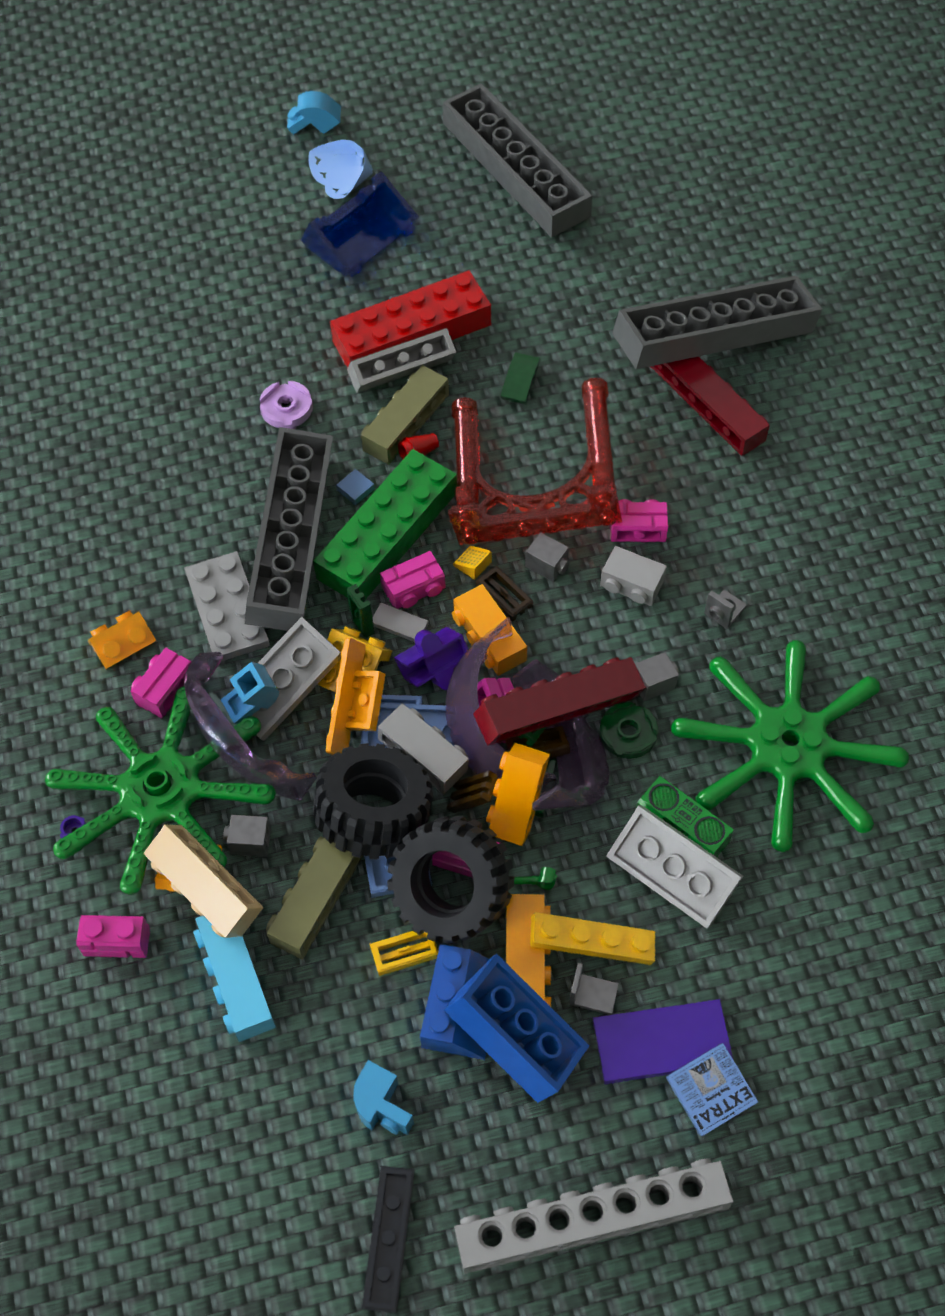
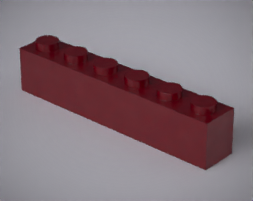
[650,356,770,456]
[473,657,646,746]

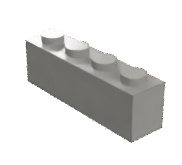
[347,328,456,393]

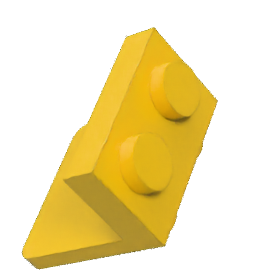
[317,626,392,693]

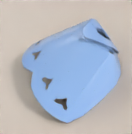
[309,139,373,199]

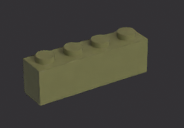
[361,365,449,465]
[266,836,363,960]

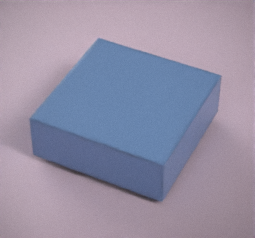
[336,469,375,505]

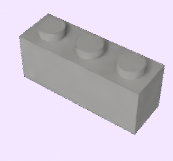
[378,703,469,795]

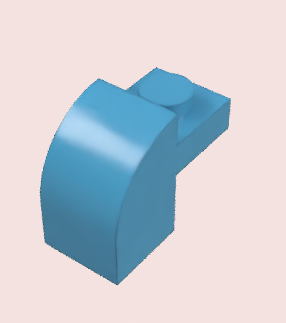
[287,91,341,135]
[221,662,279,724]
[353,1060,414,1135]

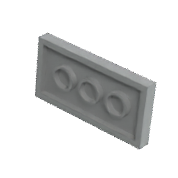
[184,551,270,663]
[234,617,341,741]
[606,805,743,929]

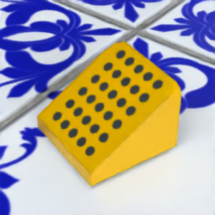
[453,545,492,580]

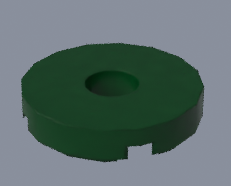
[599,702,659,759]

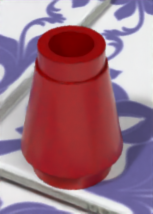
[398,433,439,460]

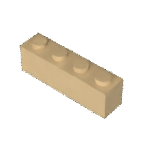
[143,824,264,938]

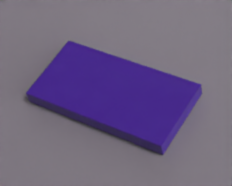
[593,999,734,1084]

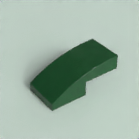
[500,352,541,405]

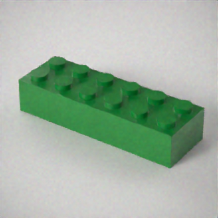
[313,449,457,600]

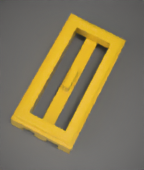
[370,931,438,976]

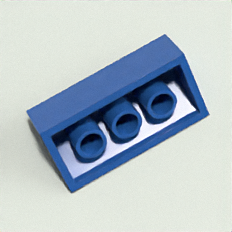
[444,953,590,1103]

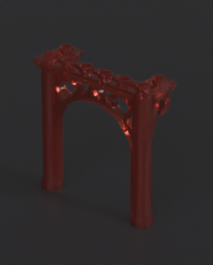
[448,378,622,545]

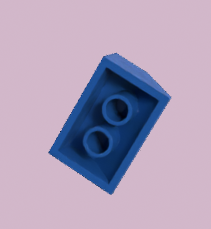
[420,944,489,1060]

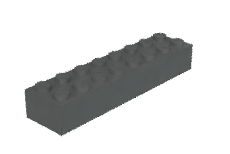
[442,83,592,238]
[612,275,822,369]
[245,427,333,631]

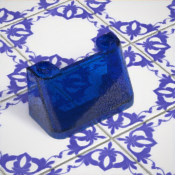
[301,171,419,277]

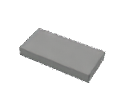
[372,603,429,642]

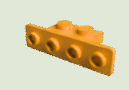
[326,638,386,755]

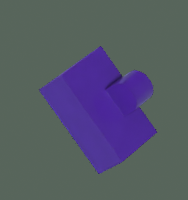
[394,627,472,690]

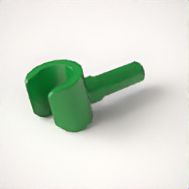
[514,867,557,890]

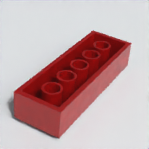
[330,270,491,368]

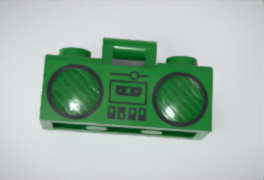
[637,776,734,857]

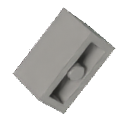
[600,546,667,606]

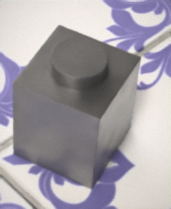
[525,532,570,582]
[635,652,679,701]
[223,815,271,857]

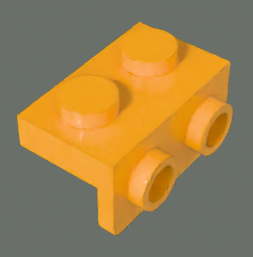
[88,610,157,669]

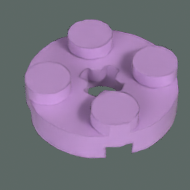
[260,381,313,429]

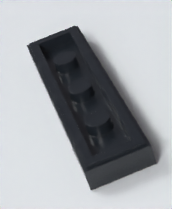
[362,1166,415,1314]

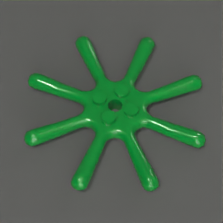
[671,640,909,852]
[45,686,276,895]

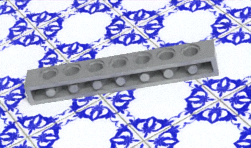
[454,1158,733,1274]

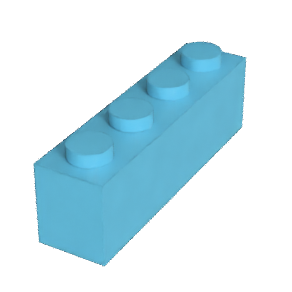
[193,916,276,1042]

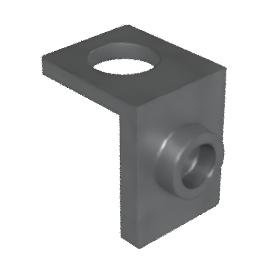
[704,590,747,629]
[569,963,619,1015]

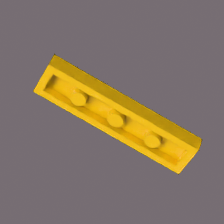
[530,912,655,965]

